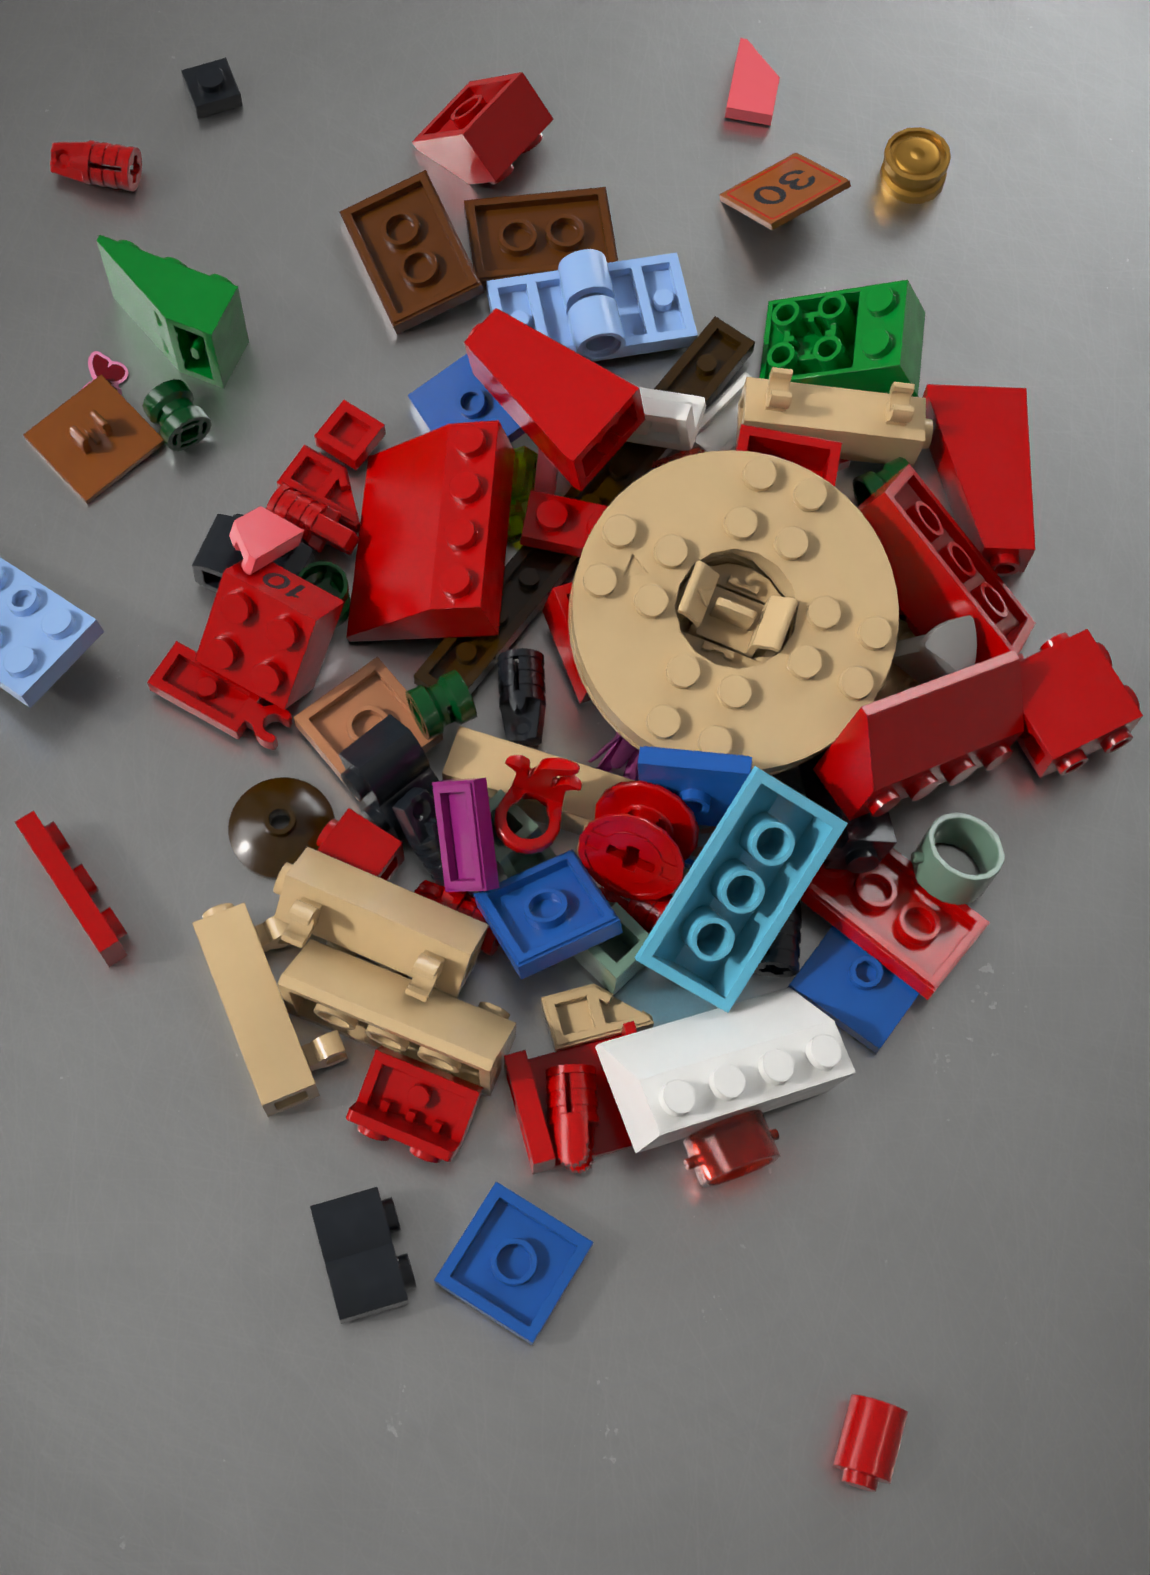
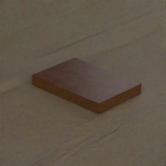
[339,170,485,335]
[464,187,618,290]

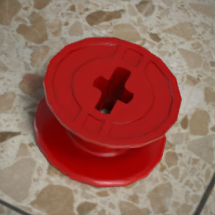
[578,780,700,901]

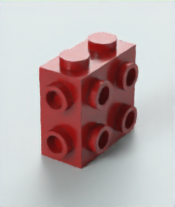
[1017,629,1143,778]

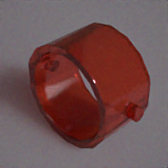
[683,1110,780,1188]

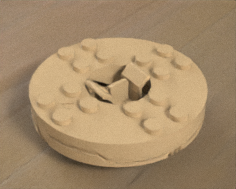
[568,450,899,775]

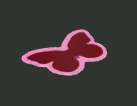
[82,351,129,395]

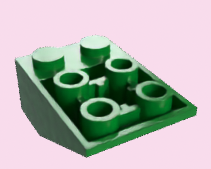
[96,235,249,388]
[760,280,926,397]

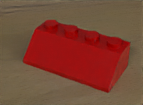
[857,464,1036,664]
[813,650,1024,820]

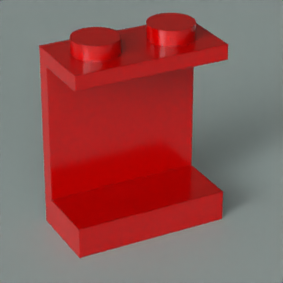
[504,1021,637,1175]

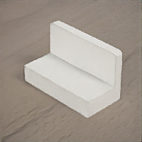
[627,387,706,452]

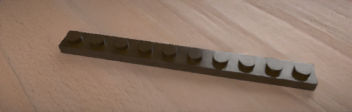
[414,316,755,694]

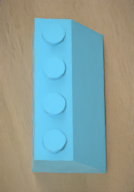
[635,766,848,1013]

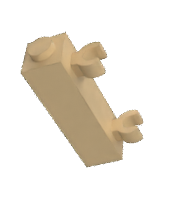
[736,367,933,467]
[442,726,635,864]
[273,847,489,1002]
[192,902,348,1117]

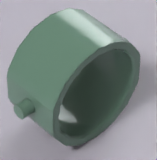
[911,812,1005,905]

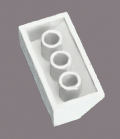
[595,987,856,1154]

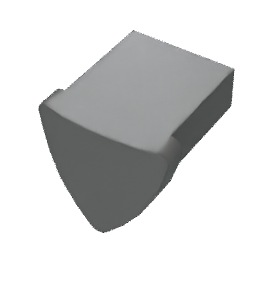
[892,615,977,684]

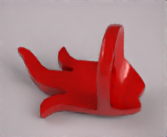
[494,755,582,854]

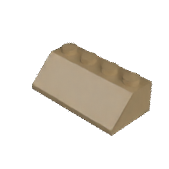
[277,939,516,1096]

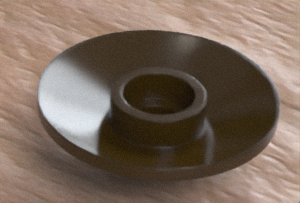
[228,777,335,880]

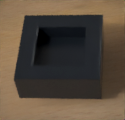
[181,57,243,119]

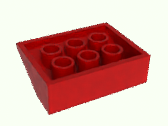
[346,420,515,642]

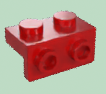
[346,1045,484,1163]

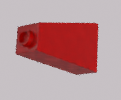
[464,308,646,491]
[922,384,1036,576]

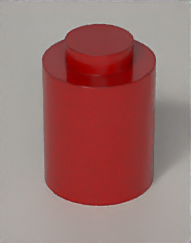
[833,1394,908,1492]

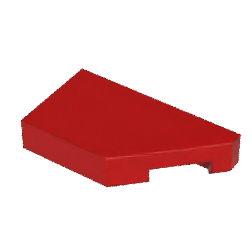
[276,445,360,535]

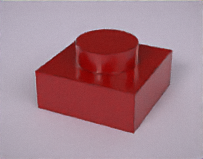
[314,400,386,471]

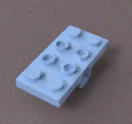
[486,249,698,362]
[0,557,104,708]

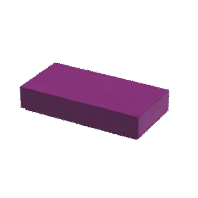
[432,777,499,892]

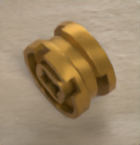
[880,127,951,204]

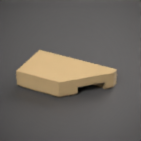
[541,983,654,1052]

